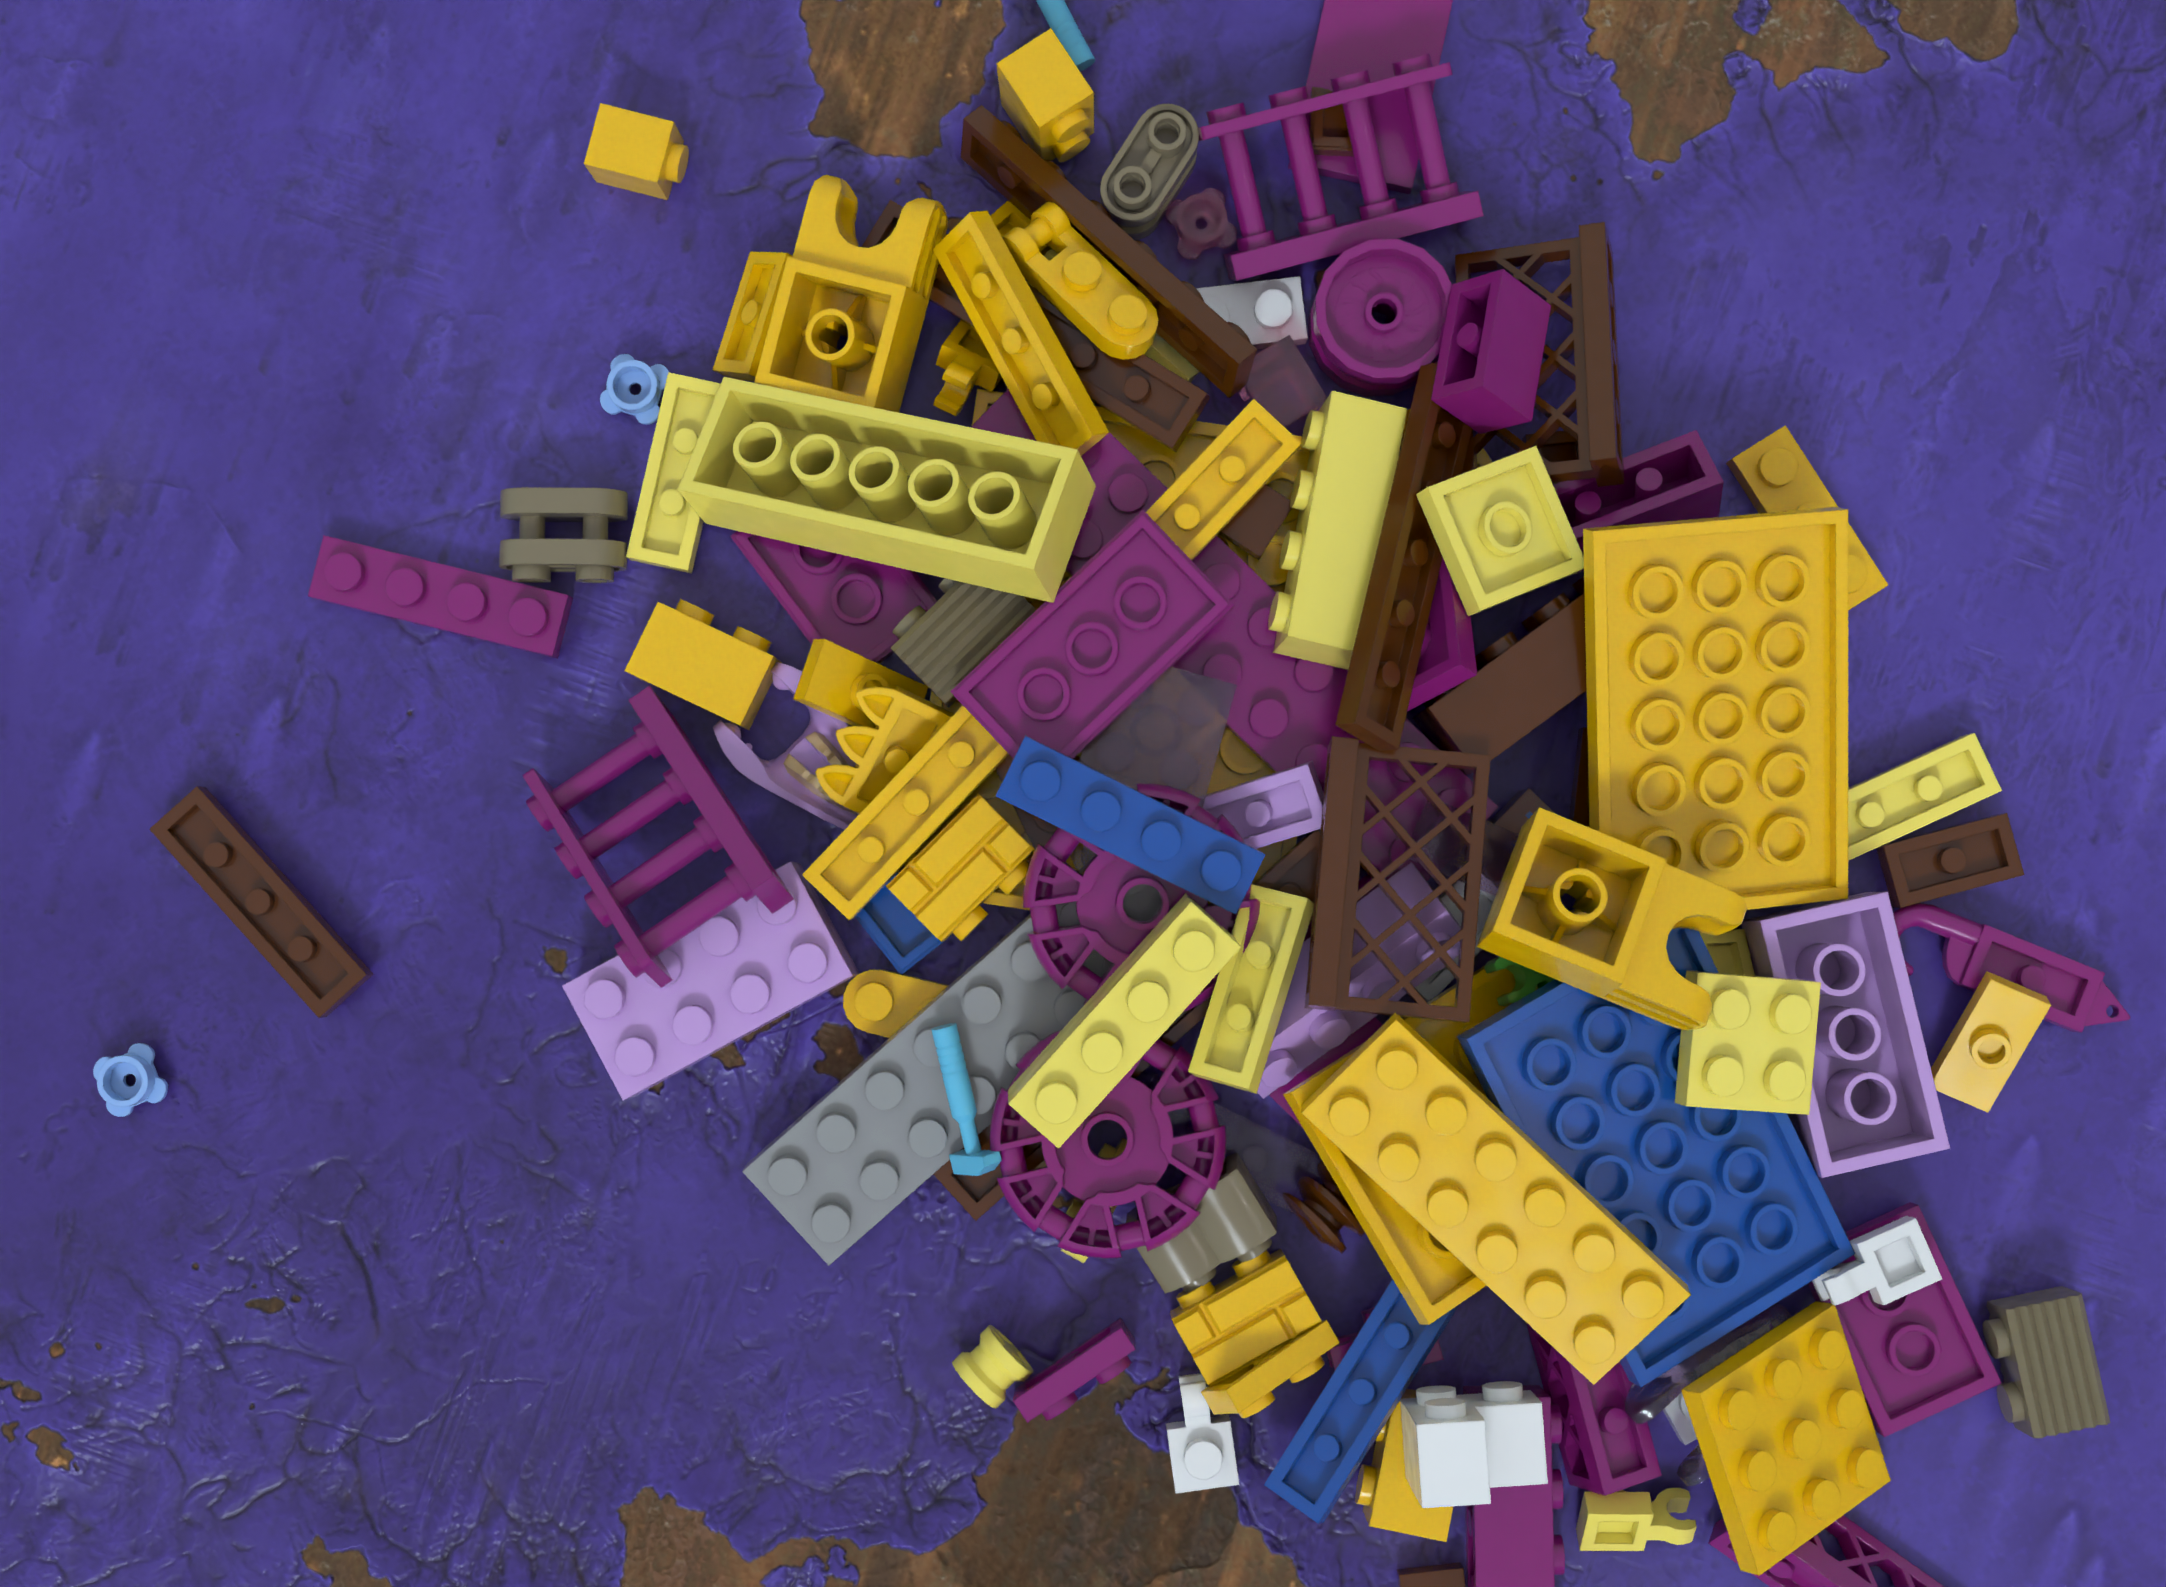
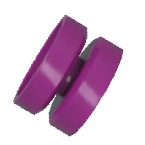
[1308,239,1452,397]

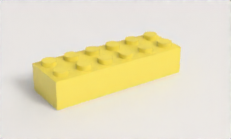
[677,377,1096,603]

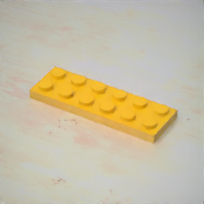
[1301,1012,1691,1385]

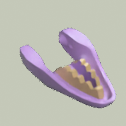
[713,662,859,830]

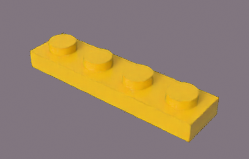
[932,211,1109,456]

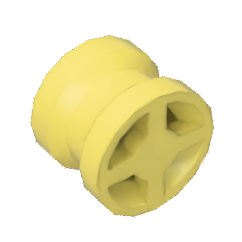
[952,1325,1033,1409]

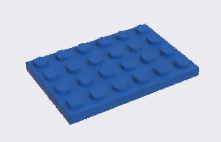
[1457,928,1855,1387]

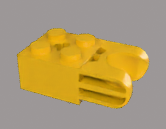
[754,175,948,413]
[1476,807,1747,1030]

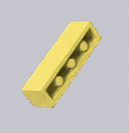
[1268,390,1407,670]
[1008,893,1241,1149]

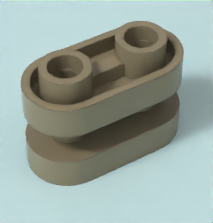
[1100,104,1199,240]
[499,487,628,583]

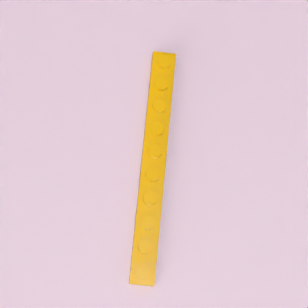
[802,399,1302,920]

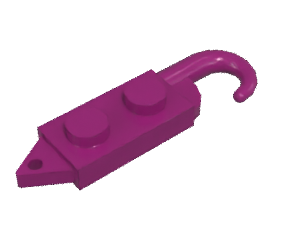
[1893,903,2130,1033]

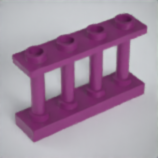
[1197,54,1484,281]
[522,685,794,988]

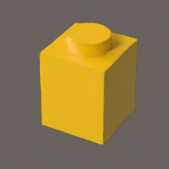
[584,103,689,200]

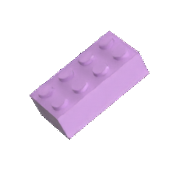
[562,861,860,1100]
[1741,892,1950,1178]

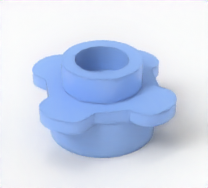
[600,354,669,425]
[93,1043,168,1117]

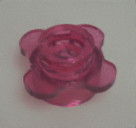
[1166,188,1237,260]

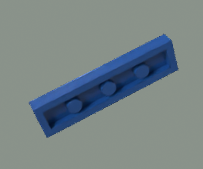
[996,735,1265,915]
[1264,1279,1460,1524]

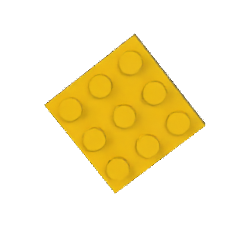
[1681,1301,1891,1576]

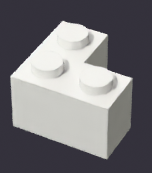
[1400,1381,1548,1508]

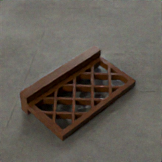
[1455,222,1624,487]
[1304,736,1491,1023]

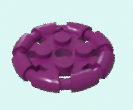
[1023,783,1260,1012]
[990,1029,1227,1259]

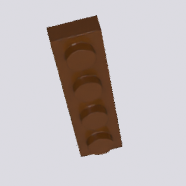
[149,786,373,1018]

